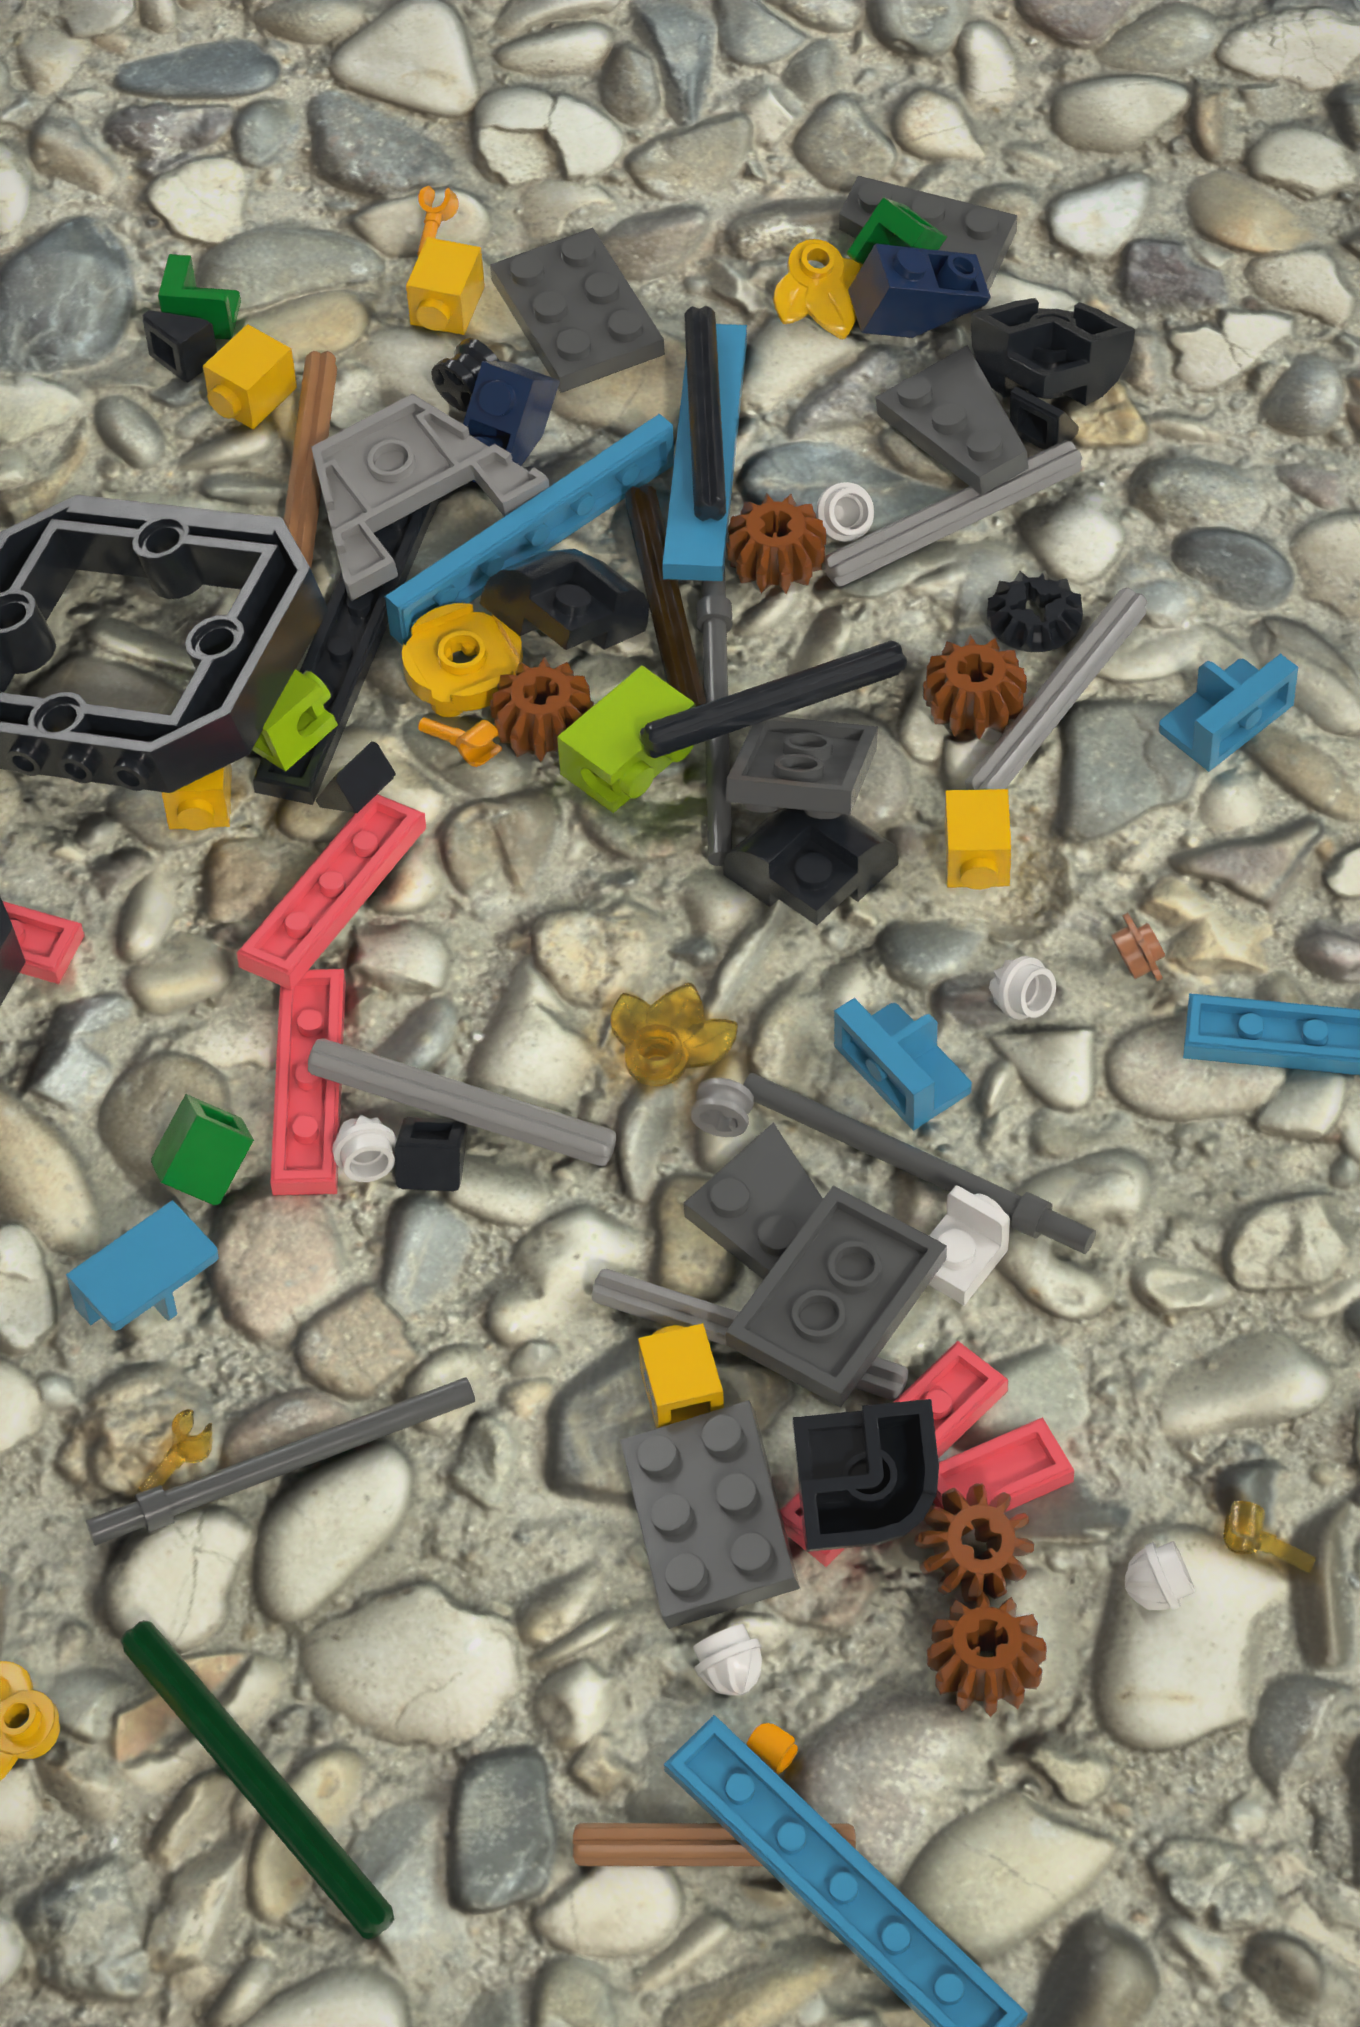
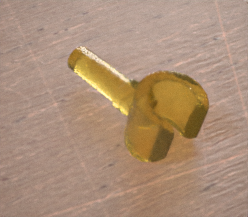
[137,1409,213,1493]
[1223,1501,1316,1573]

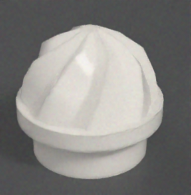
[816,482,874,542]
[989,956,1056,1020]
[332,1114,397,1182]
[1125,1541,1195,1610]
[693,1624,762,1696]

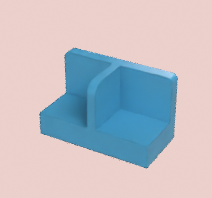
[1159,653,1298,772]
[834,997,972,1131]
[66,1200,219,1331]

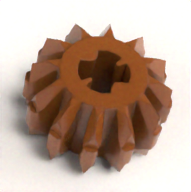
[726,493,826,594]
[923,634,1027,740]
[490,657,594,762]
[914,1483,1035,1604]
[927,1592,1047,1718]

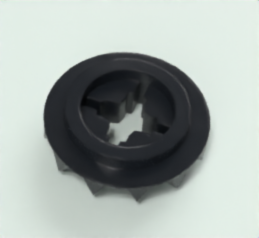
[987,570,1083,652]

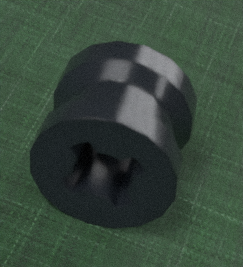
[431,338,500,412]

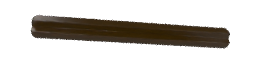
[625,484,706,707]

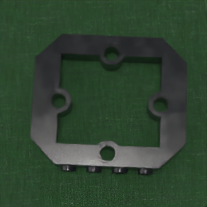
[0,495,329,793]

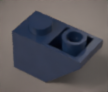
[848,244,991,338]
[463,361,560,484]

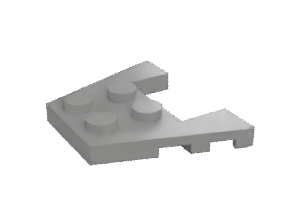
[311,394,550,601]

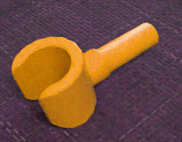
[417,186,459,256]
[418,717,502,767]
[746,1723,798,1774]

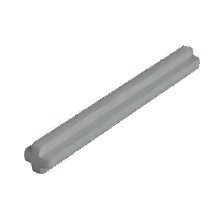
[824,440,1082,587]
[965,588,1147,790]
[308,1038,616,1166]
[592,1269,908,1401]

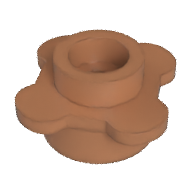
[1111,912,1165,981]

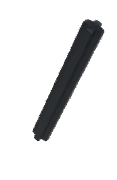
[684,306,726,521]
[639,641,907,758]

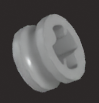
[691,1078,754,1137]

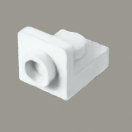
[929,1185,1010,1306]

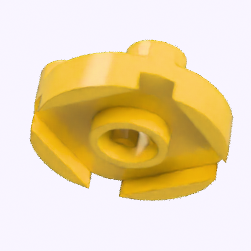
[401,603,523,718]

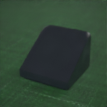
[143,310,217,383]
[1010,386,1079,450]
[316,741,396,813]
[395,1117,468,1192]

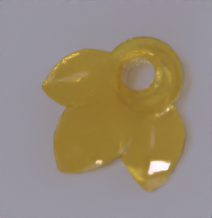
[611,982,738,1086]

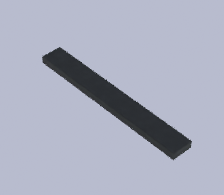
[253,497,441,805]

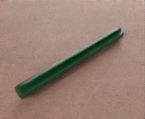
[121,1620,395,1940]

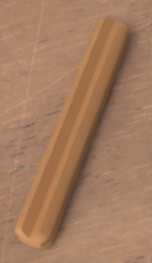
[573,1823,856,1866]

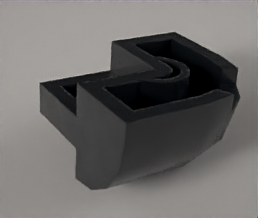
[971,298,1135,406]
[479,549,649,650]
[723,808,899,926]
[792,1399,939,1552]

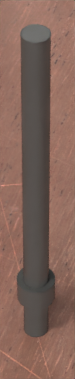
[696,566,733,866]
[743,1073,1096,1254]
[86,1377,475,1546]

